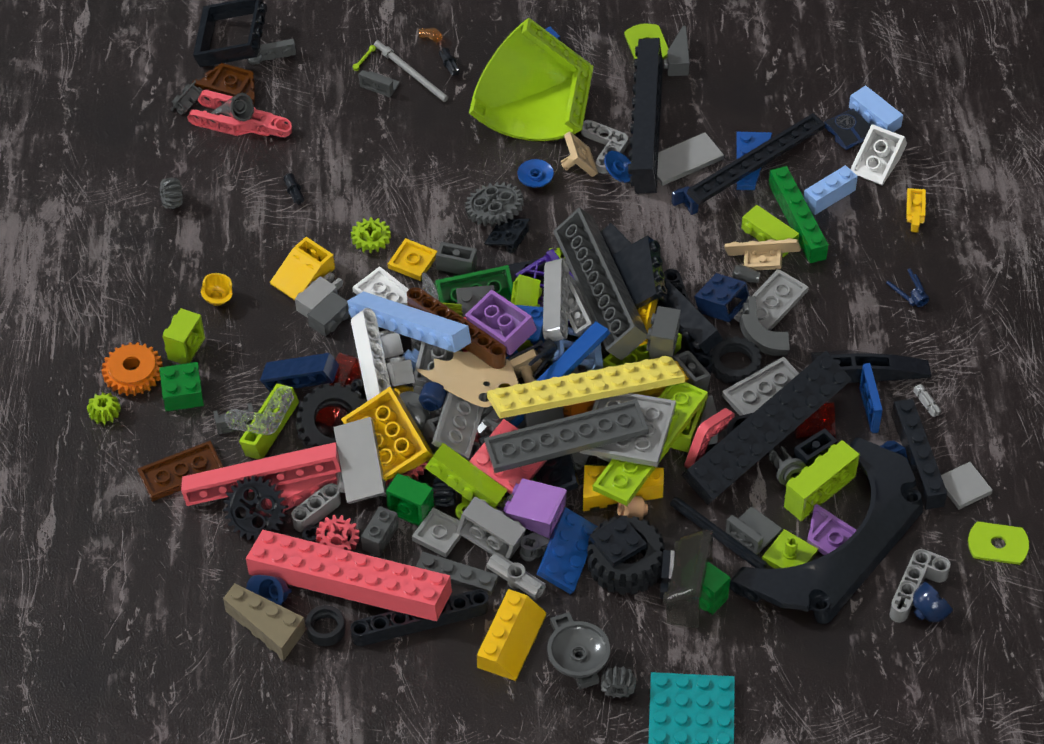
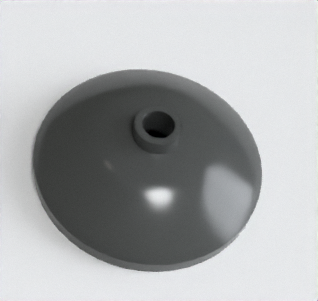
[547,621,610,678]

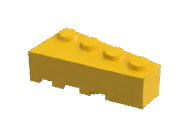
[583,465,664,511]

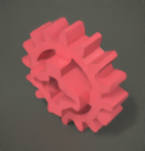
[316,515,360,551]

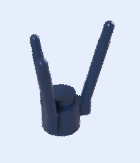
[886,268,930,307]

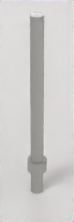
[374,40,448,102]

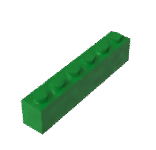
[769,166,828,264]

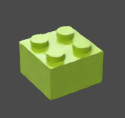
[163,308,205,364]

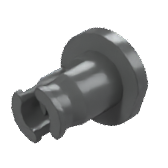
[768,446,806,486]

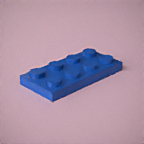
[537,507,598,594]

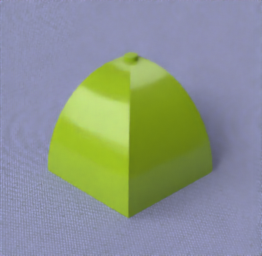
[469,18,594,141]

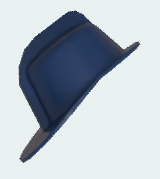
[246,575,292,606]

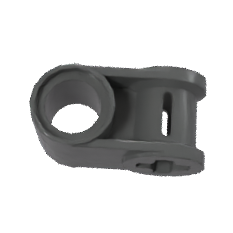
[520,532,552,561]

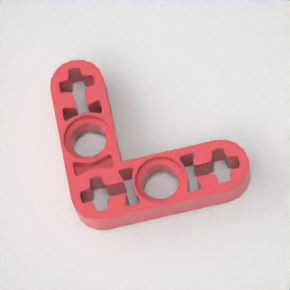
[684,408,735,469]

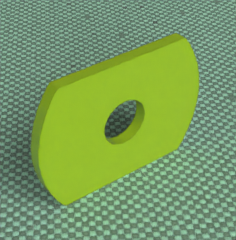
[624,24,669,59]
[968,521,1029,565]

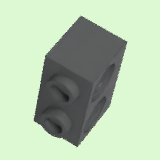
[361,506,398,557]

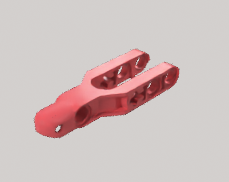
[187,90,292,138]

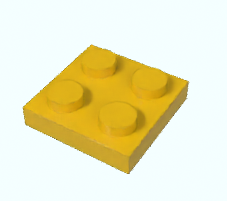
[388,238,437,281]

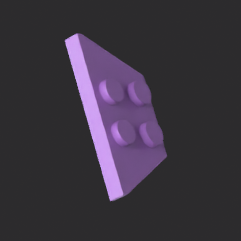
[807,504,856,555]

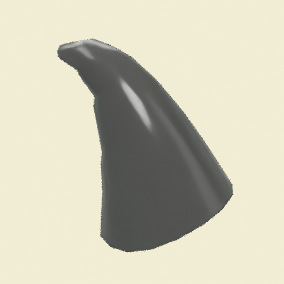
[211,93,254,121]

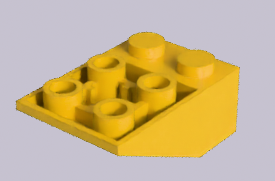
[270,237,335,300]

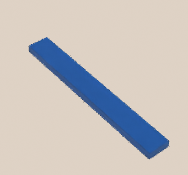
[509,321,610,427]

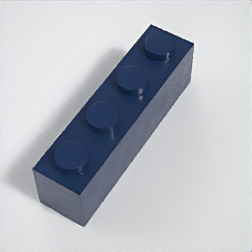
[260,353,339,392]

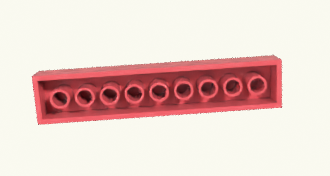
[246,530,452,622]

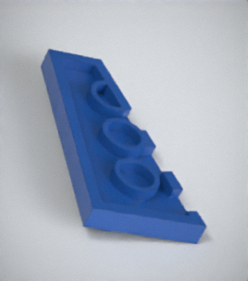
[736,132,772,190]

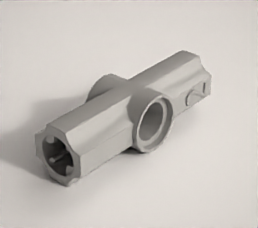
[487,553,546,599]

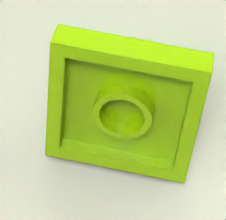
[762,529,818,569]

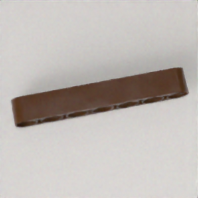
[407,287,506,369]

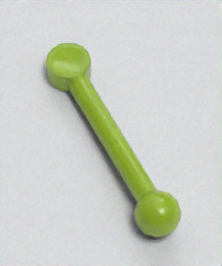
[353,45,376,71]

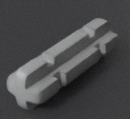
[913,384,941,417]

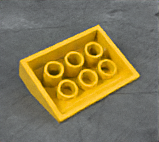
[341,387,434,482]

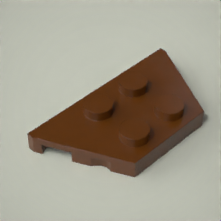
[192,63,255,105]

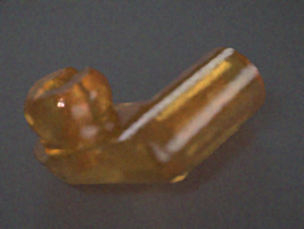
[419,28,442,42]

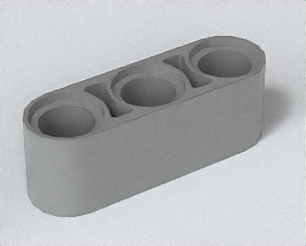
[292,483,341,532]

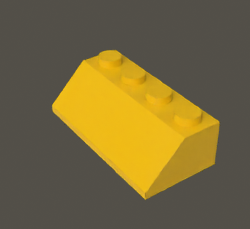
[477,589,547,681]

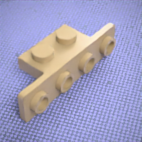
[724,238,801,270]

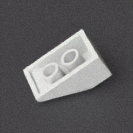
[851,124,907,185]

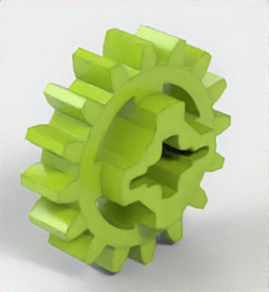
[351,217,391,253]

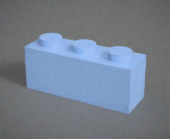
[849,85,903,132]
[804,165,858,215]

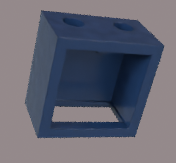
[694,273,750,322]

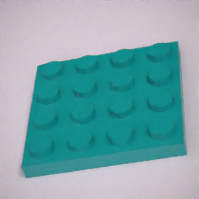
[648,672,735,744]

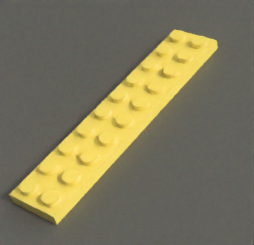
[487,356,685,419]

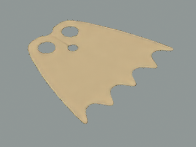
[417,351,518,407]

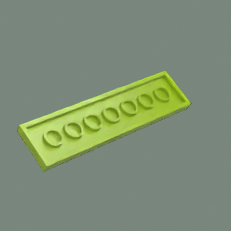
[592,382,708,506]

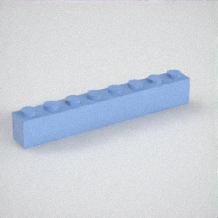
[347,291,471,353]

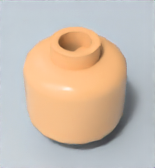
[617,496,648,520]

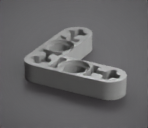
[580,120,628,174]

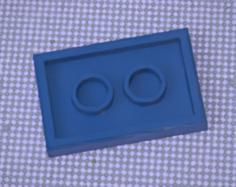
[859,363,883,433]

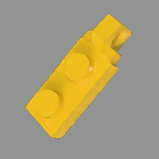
[906,188,926,233]

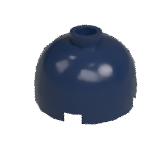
[912,582,953,622]

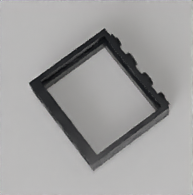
[193,0,267,67]

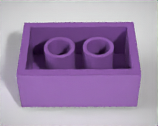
[465,289,537,356]

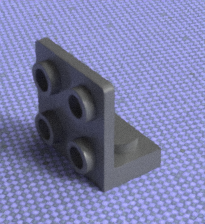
[726,507,782,555]

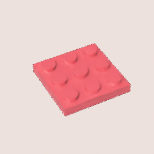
[469,419,547,496]

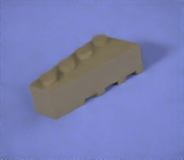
[223,583,306,661]

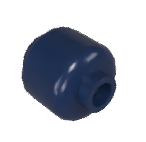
[419,382,447,411]

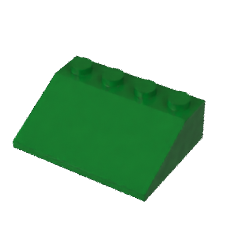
[434,265,513,304]

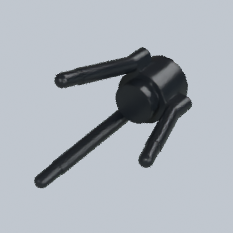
[508,339,558,378]

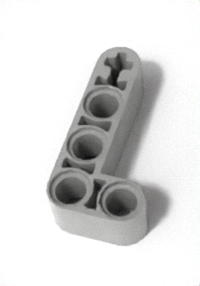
[889,549,951,623]

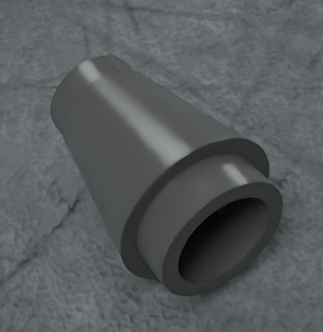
[732,264,760,283]

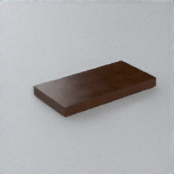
[137,441,224,502]

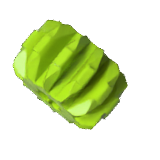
[87,391,121,425]

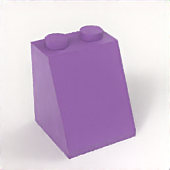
[503,478,567,539]

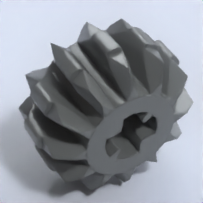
[159,177,183,209]
[600,665,636,699]

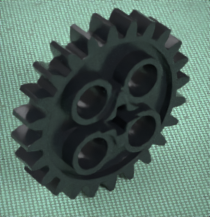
[223,475,288,541]

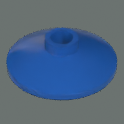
[604,151,632,183]
[518,159,554,188]

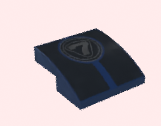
[824,108,870,150]

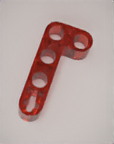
[315,353,361,426]

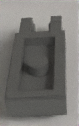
[248,39,296,65]

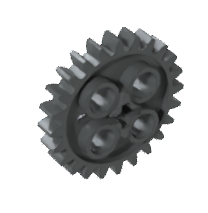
[465,182,524,226]

